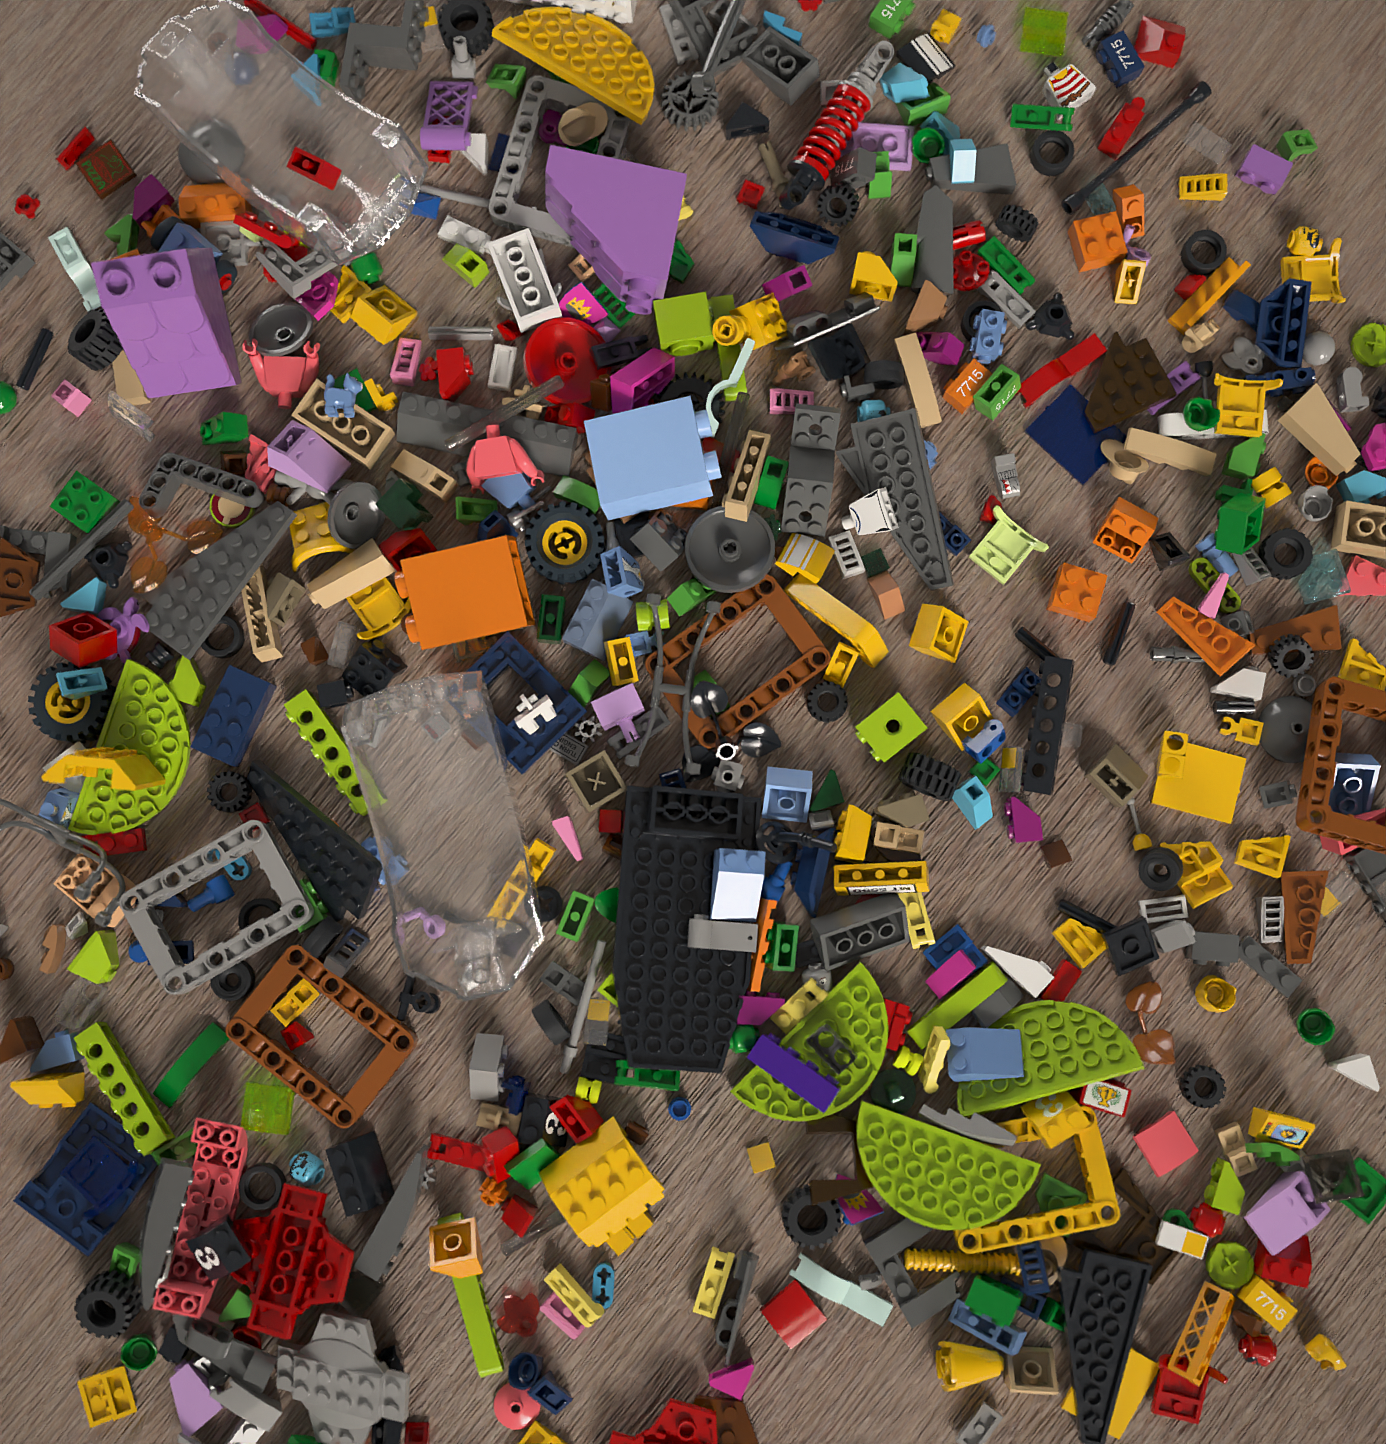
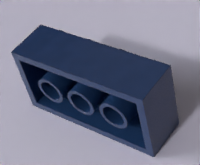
[190,665,277,767]

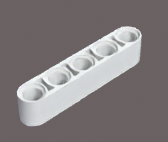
[1158,410,1269,440]

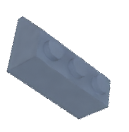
[562,579,634,662]

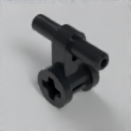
[396,975,441,1022]

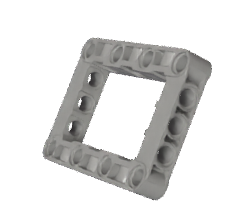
[489,75,632,248]
[119,820,314,995]

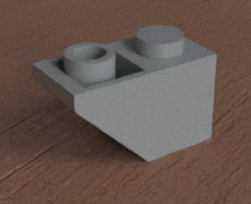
[1150,920,1196,953]

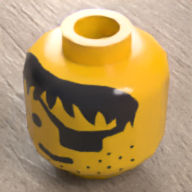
[1286,226,1323,256]

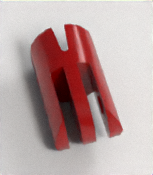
[953,220,986,250]

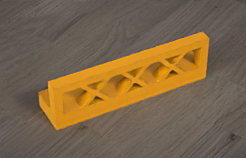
[1168,257,1251,336]
[1167,1281,1237,1386]

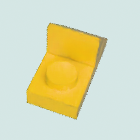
[823,641,860,688]

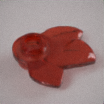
[496,1292,540,1337]

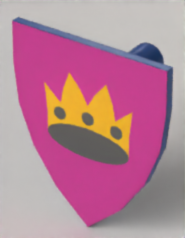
[559,282,609,325]
[835,1174,884,1226]

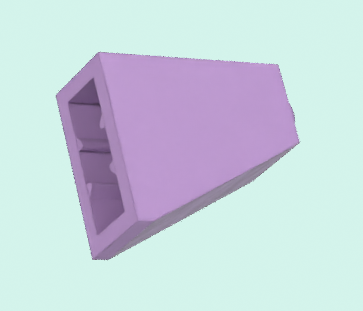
[169,1357,224,1437]

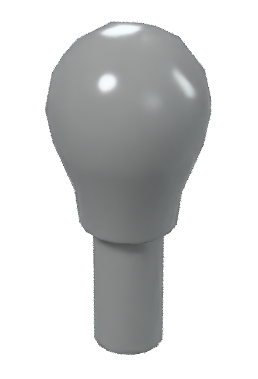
[604,522,620,552]

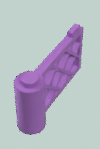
[420,81,478,151]

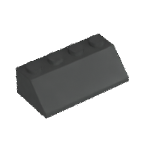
[810,893,910,971]

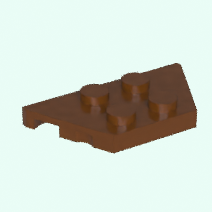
[0,536,40,617]
[691,1395,759,1444]

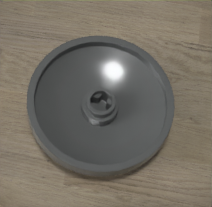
[685,506,775,593]

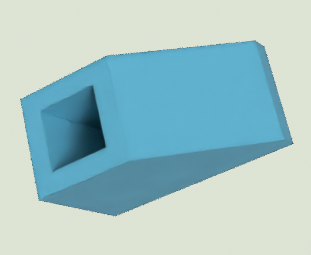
[880,63,929,103]
[1336,470,1386,504]
[952,776,993,830]

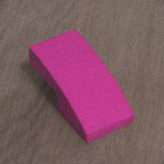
[925,949,976,999]

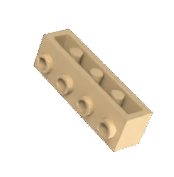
[722,430,771,522]

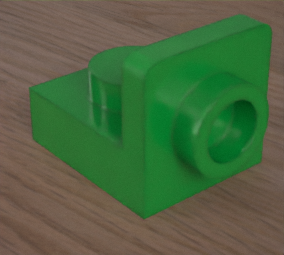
[314,49,340,88]

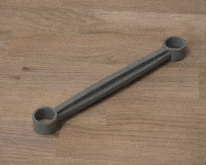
[691,0,746,95]

